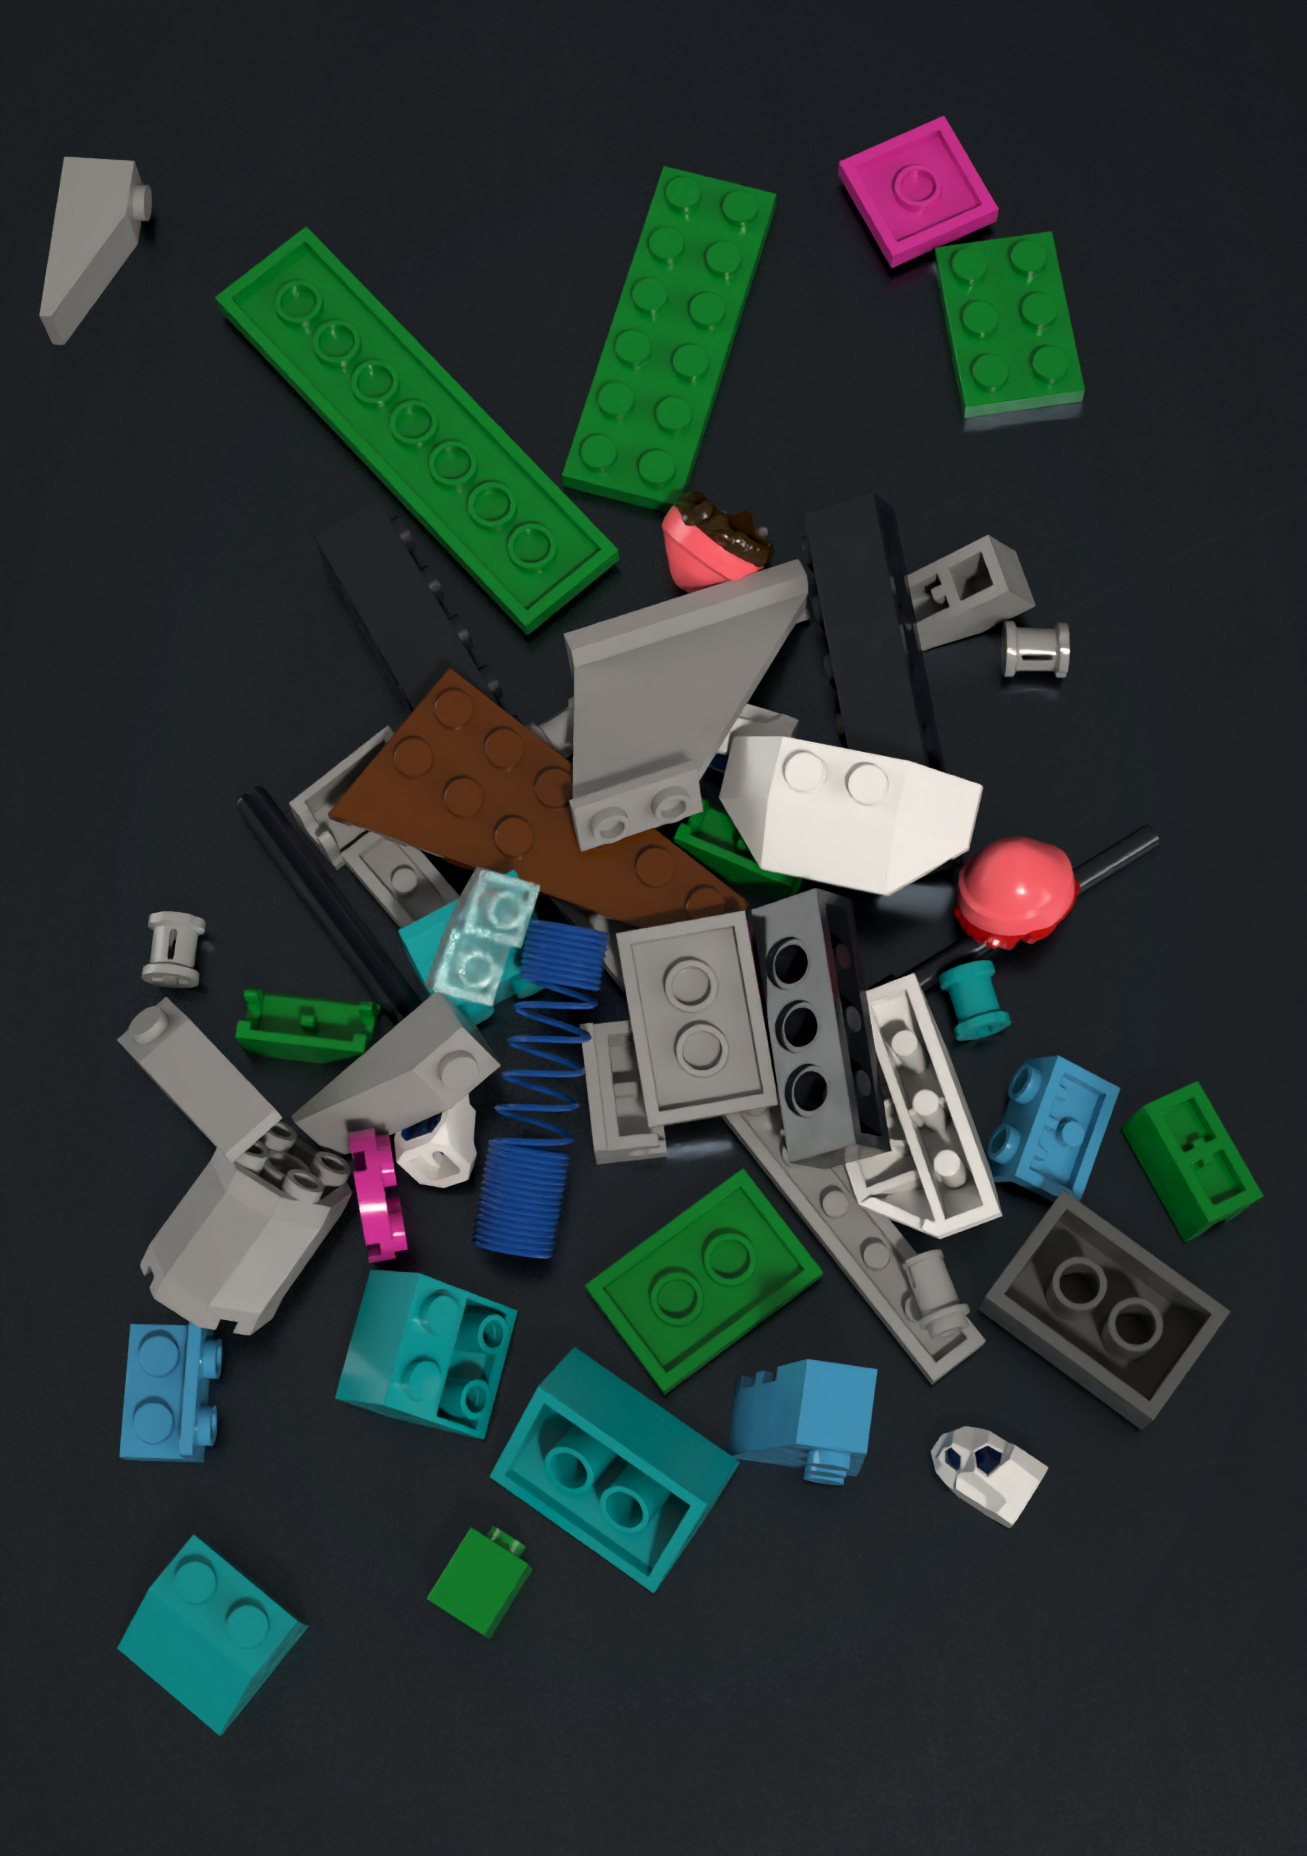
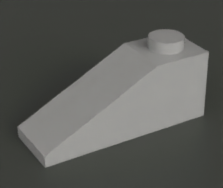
[39,157,152,345]
[907,535,1036,651]
[291,989,501,1157]
[117,997,282,1163]

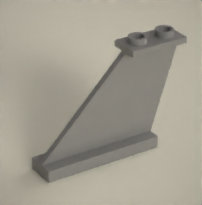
[564,559,811,852]

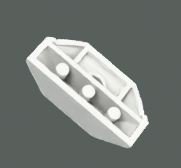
[719,736,983,896]
[823,973,1003,1239]

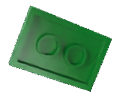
[933,231,1085,418]
[585,1168,823,1395]

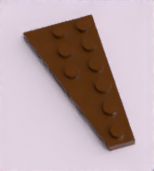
[328,668,751,930]

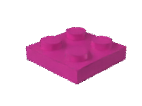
[838,116,999,268]

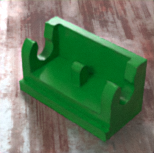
[674,797,803,902]
[235,987,382,1067]
[1121,1081,1264,1242]

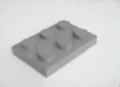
[616,911,779,1128]

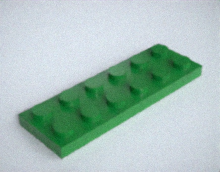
[562,166,777,513]

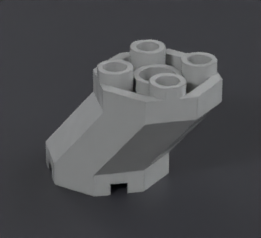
[140,1121,353,1336]

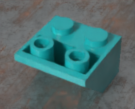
[335,1269,518,1439]

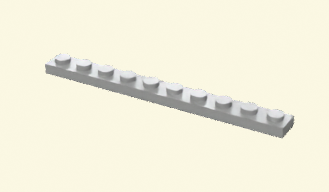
[549,897,986,1385]

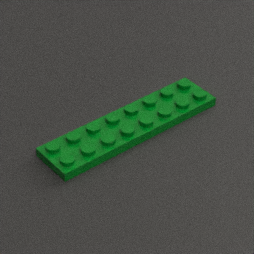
[215,226,620,636]

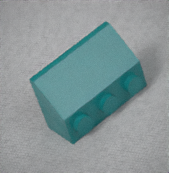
[489,1347,740,1593]

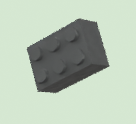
[978,1190,1231,1430]

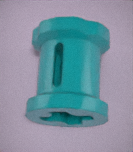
[937,960,1012,1041]

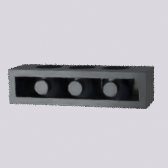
[751,888,891,1169]

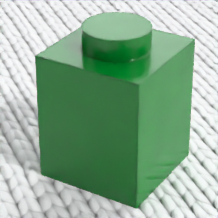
[427,1526,533,1639]

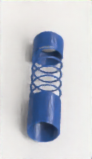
[470,919,610,1259]

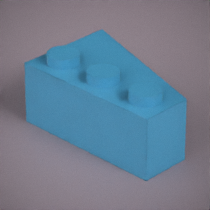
[726,1359,878,1485]

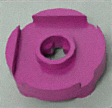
[348,1128,408,1263]

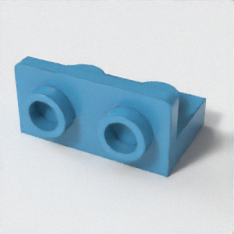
[987,1055,1120,1203]
[119,1321,222,1462]

